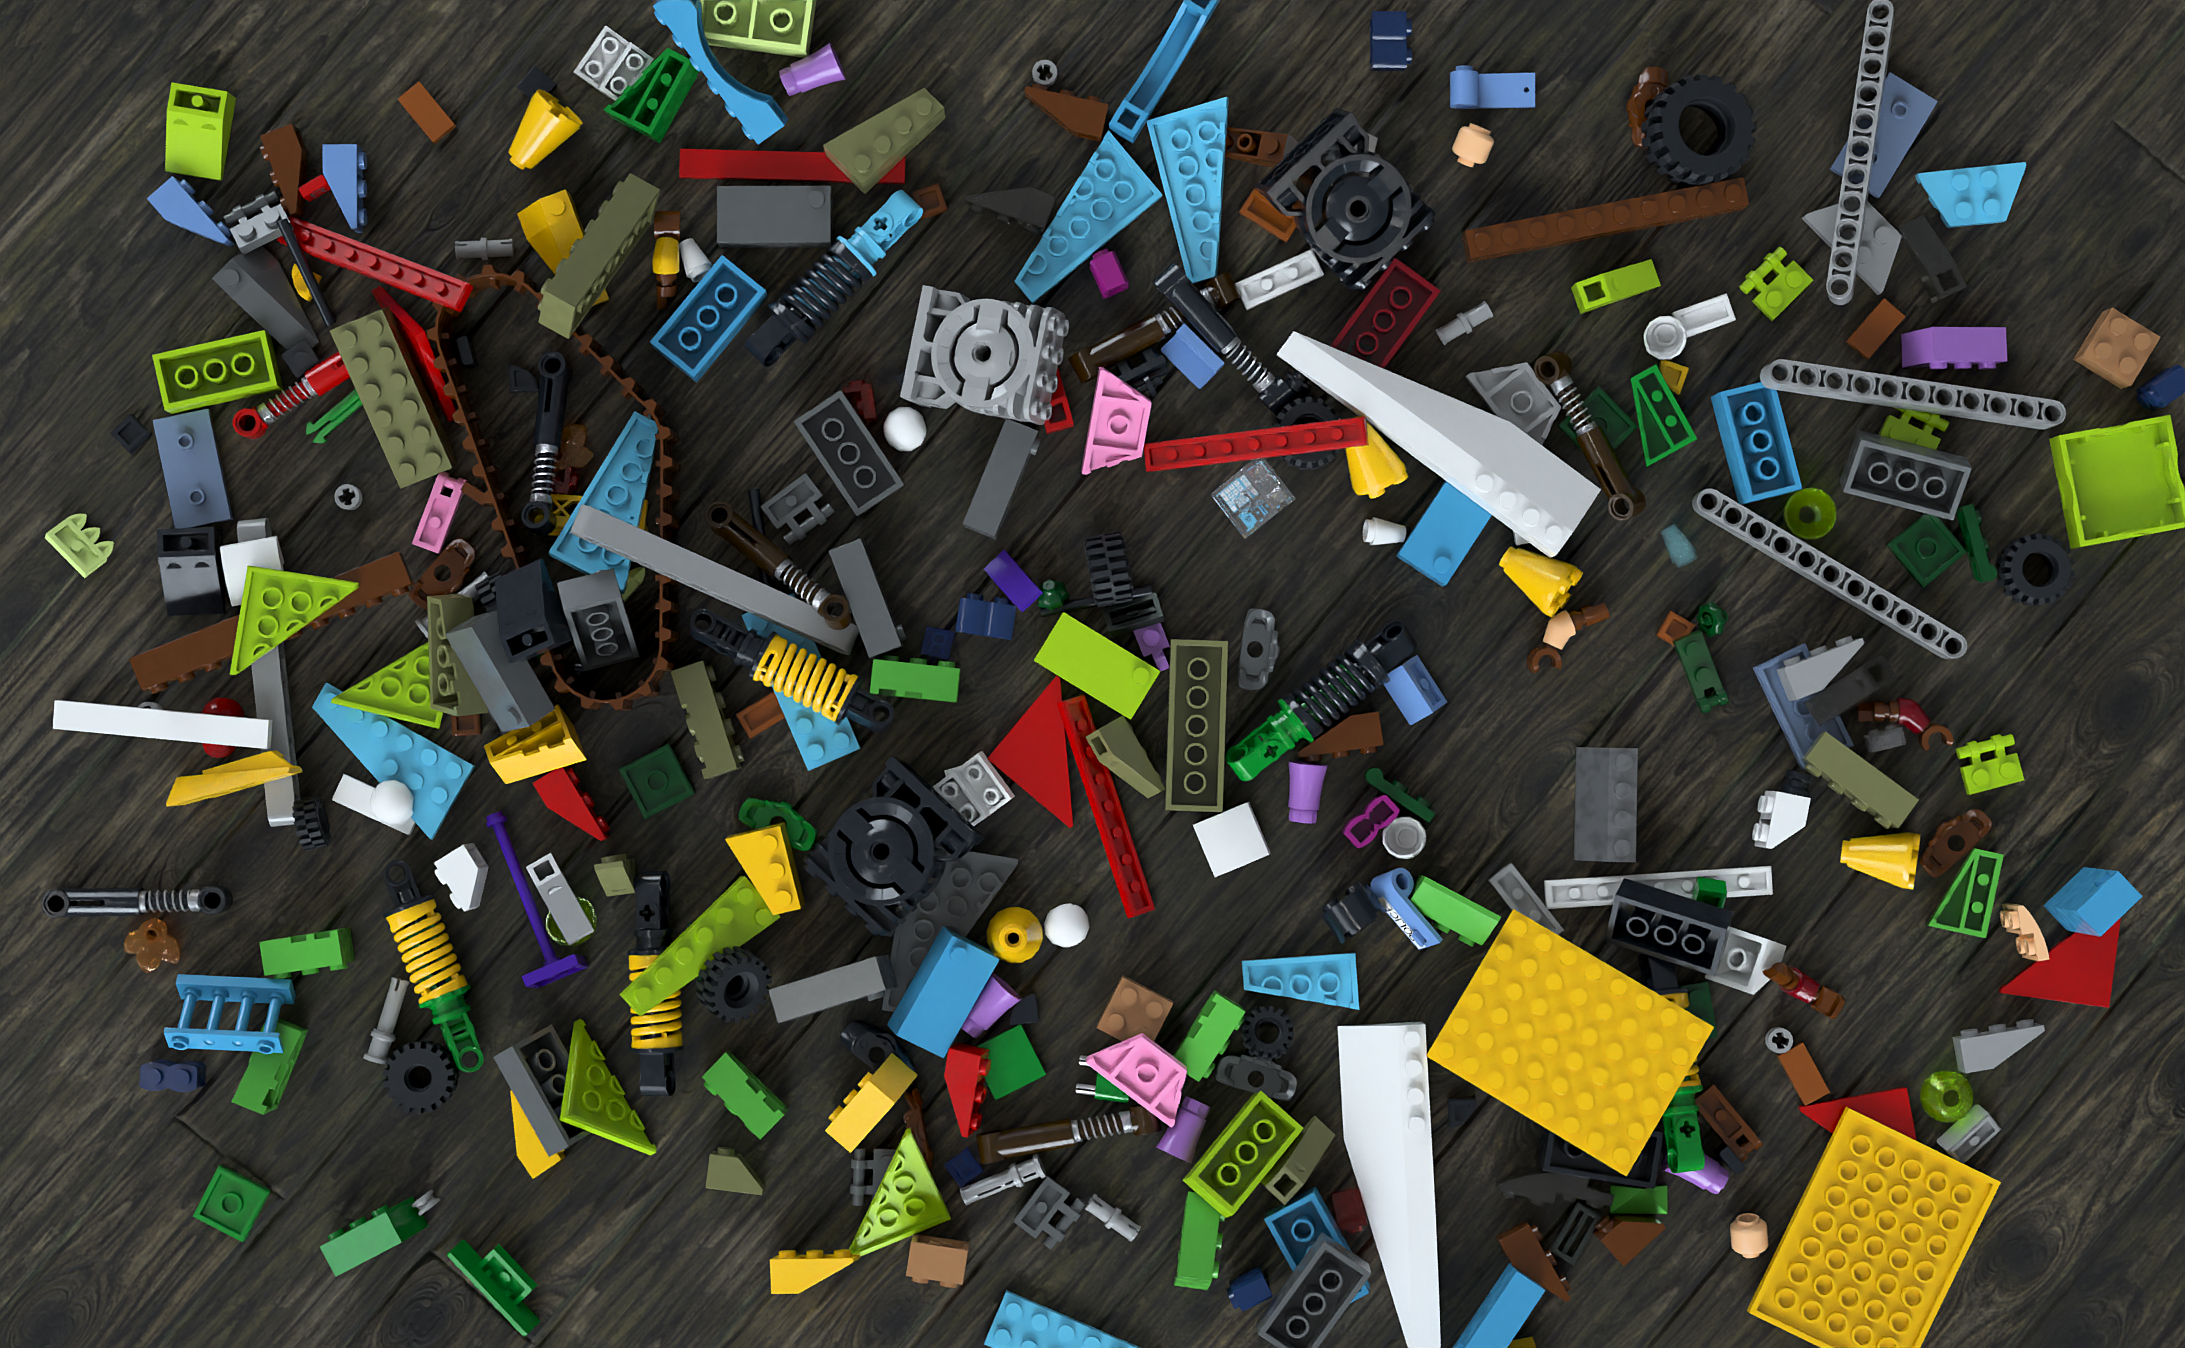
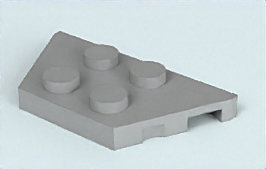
[1802,201,1902,295]
[1465,362,1561,445]

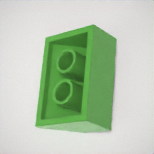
[1407,875,1501,947]

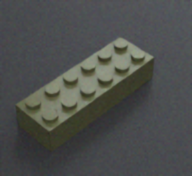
[538,173,660,339]
[330,306,458,489]
[1165,639,1228,812]

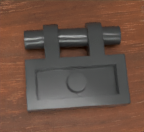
[223,191,294,255]
[760,473,835,545]
[850,1148,897,1206]
[1013,1175,1086,1250]

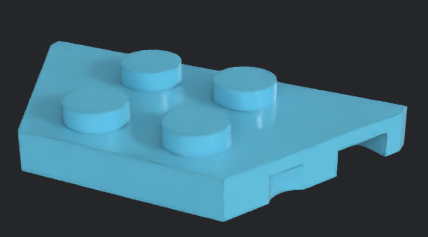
[1915,162,2026,228]

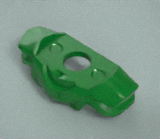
[739,797,818,851]

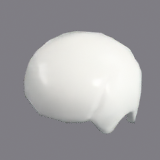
[1644,316,1687,360]
[883,407,926,451]
[370,780,414,826]
[1383,816,1426,859]
[1044,903,1090,947]

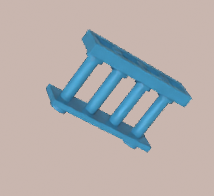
[164,974,296,1054]

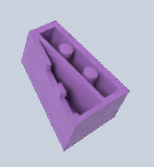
[1901,327,2007,370]

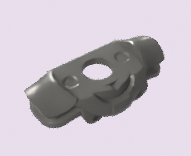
[1238,608,1280,690]
[1215,1055,1297,1101]

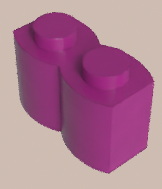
[1090,249,1129,299]
[1342,795,1399,848]

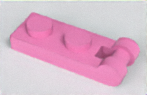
[412,472,468,554]

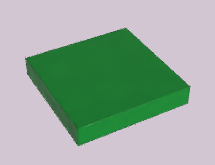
[975,1024,1046,1100]
[192,1165,271,1242]

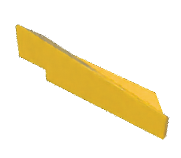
[166,750,302,806]

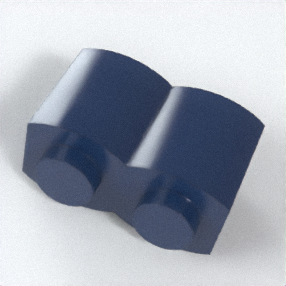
[1370,11,1412,71]
[2136,365,2185,411]
[955,593,1016,640]
[139,1059,206,1092]
[1226,1266,1273,1312]

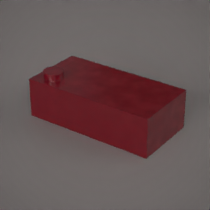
[1330,258,1440,369]

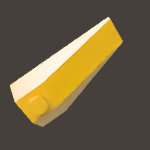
[517,189,610,306]

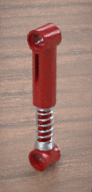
[233,351,350,439]

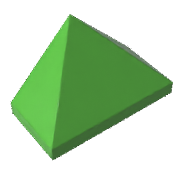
[1610,1184,1667,1214]

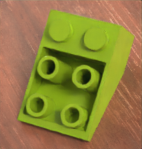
[165,83,236,181]

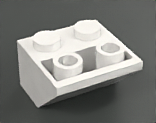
[1752,791,1811,849]
[434,843,488,911]

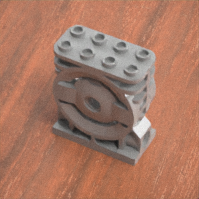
[900,285,1069,425]

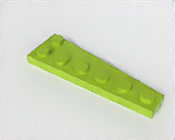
[619,876,780,1016]

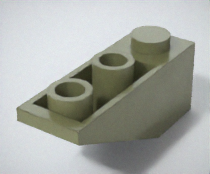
[1085,715,1165,798]
[594,854,636,897]
[1261,1115,1335,1205]

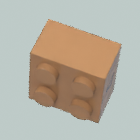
[2073,308,2161,389]
[1097,975,1173,1041]
[906,1234,970,1288]

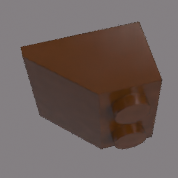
[1593,1214,1666,1266]

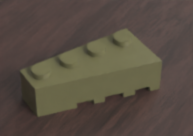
[823,88,946,194]
[427,594,488,716]
[671,661,745,779]
[1801,732,1919,829]

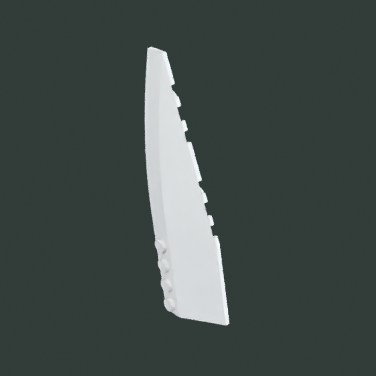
[1277,332,1601,558]
[1337,1022,1441,1348]

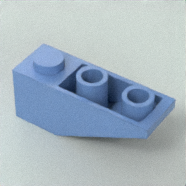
[323,144,367,233]
[147,176,235,247]

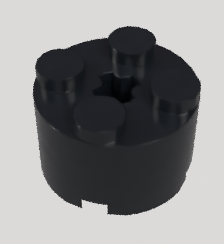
[1321,881,1387,944]

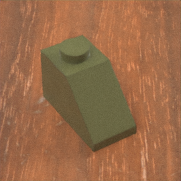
[706,1147,765,1195]

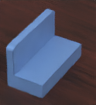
[1161,323,1224,389]
[1384,655,1447,725]

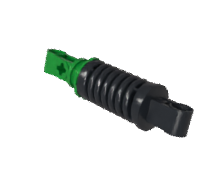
[1225,620,1417,781]

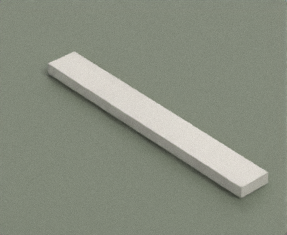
[53,700,273,749]
[1544,866,1773,909]

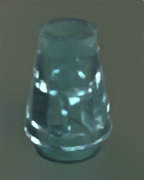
[1661,524,1698,568]

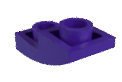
[984,550,1043,612]

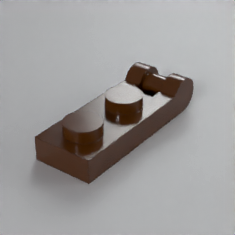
[1695,1084,1763,1163]

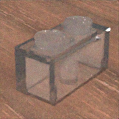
[1864,725,1906,753]

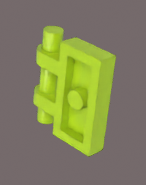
[1739,247,1813,321]
[1879,407,1949,450]
[1956,734,2024,795]

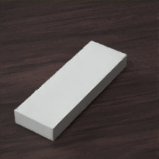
[1235,249,1324,310]
[332,774,416,835]

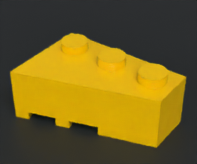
[484,704,587,784]
[725,822,805,915]
[825,1053,917,1153]

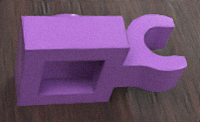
[1133,623,1170,672]

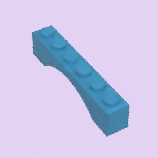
[653,0,788,144]
[1109,0,1220,144]

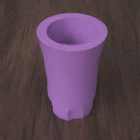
[779,43,846,96]
[1288,761,1328,823]
[962,973,1021,1038]
[1156,1096,1210,1164]
[1661,1151,1729,1194]

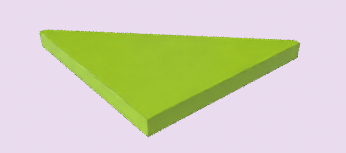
[230,565,360,675]
[331,642,443,729]
[560,1019,657,1156]
[849,1128,951,1257]

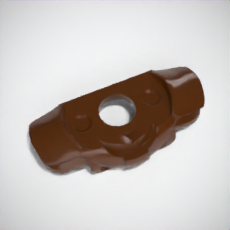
[1626,67,1668,149]
[409,537,476,610]
[1920,809,1992,878]
[903,1087,934,1169]

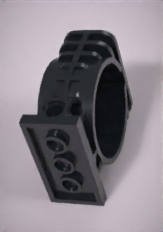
[1254,108,1435,290]
[803,756,985,937]

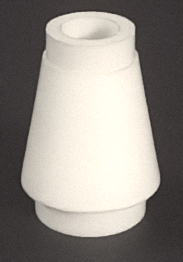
[679,238,712,282]
[1363,517,1406,545]

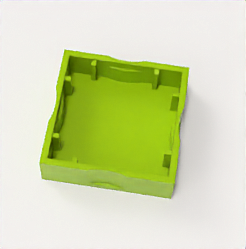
[2049,415,2185,549]

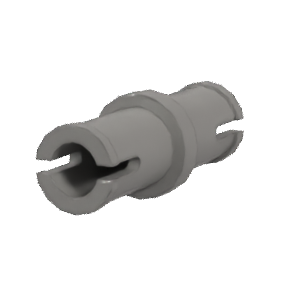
[455,238,514,260]
[1436,301,1493,345]
[1084,1194,1141,1242]

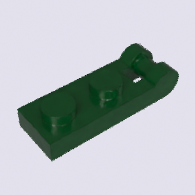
[1956,504,1997,583]
[1673,630,1729,714]
[1364,768,1435,823]

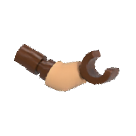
[1526,602,1609,674]

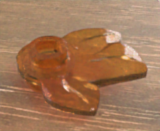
[553,424,594,471]
[124,919,180,973]

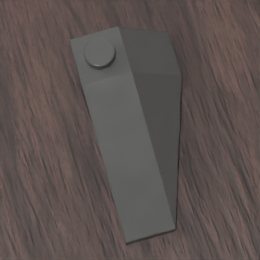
[212,245,320,349]

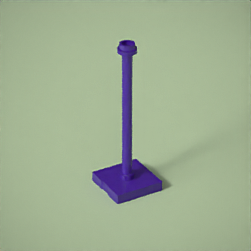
[486,811,590,989]

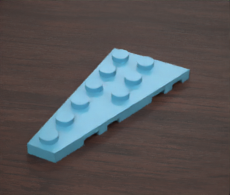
[1014,130,1162,304]
[549,411,659,594]
[312,683,475,840]

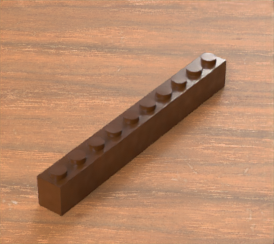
[1462,177,1749,263]
[129,552,415,694]

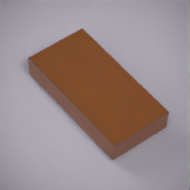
[398,82,456,144]
[1239,188,1297,243]
[1845,298,1906,360]
[735,691,785,739]
[1776,1042,1830,1106]

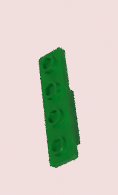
[447,1240,540,1337]

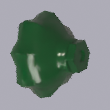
[1037,579,1069,611]
[1696,602,1728,637]

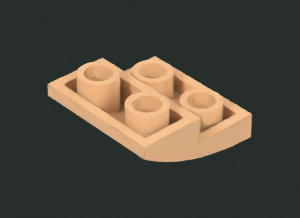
[2000,903,2050,961]

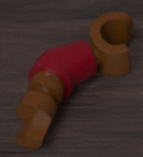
[1857,698,1953,751]
[1762,962,1845,1019]

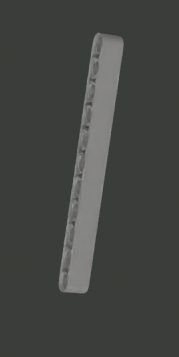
[1826,0,1894,305]
[1760,359,2066,430]
[1692,488,1967,659]
[570,505,859,655]
[237,518,300,827]

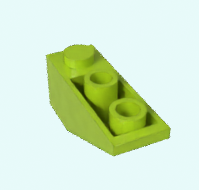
[1571,259,1661,314]

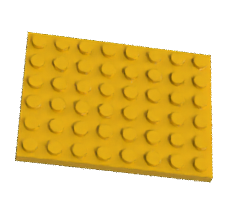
[1426,909,1714,1176]
[1747,1107,2001,1348]

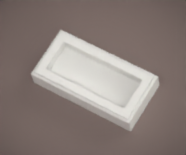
[1672,293,1736,338]

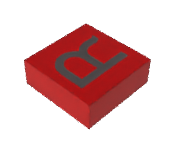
[298,175,331,202]

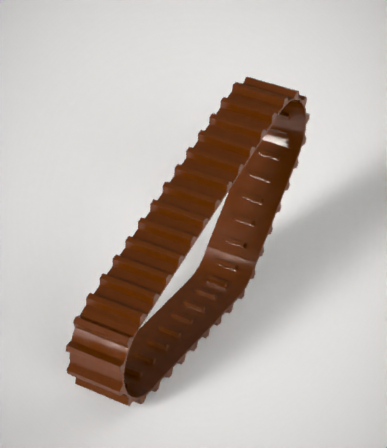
[427,265,681,711]

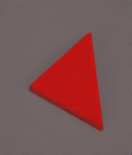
[371,286,456,422]
[987,675,1073,828]
[1999,918,2121,1008]
[1798,1087,1917,1141]

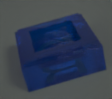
[921,626,955,660]
[944,1147,984,1188]

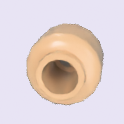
[1452,123,1494,168]
[1730,1213,1768,1258]

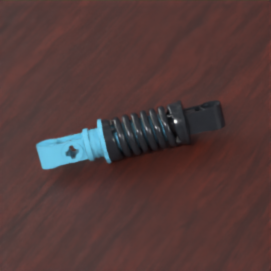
[745,190,923,367]

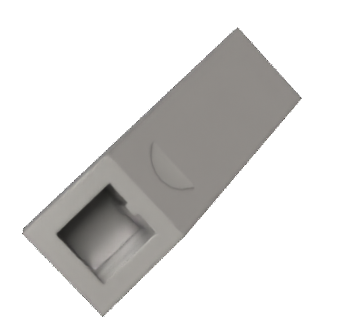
[1777,636,1864,701]
[526,853,594,945]
[1952,1019,2045,1073]

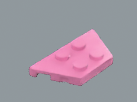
[1081,367,1152,474]
[1086,1033,1187,1128]

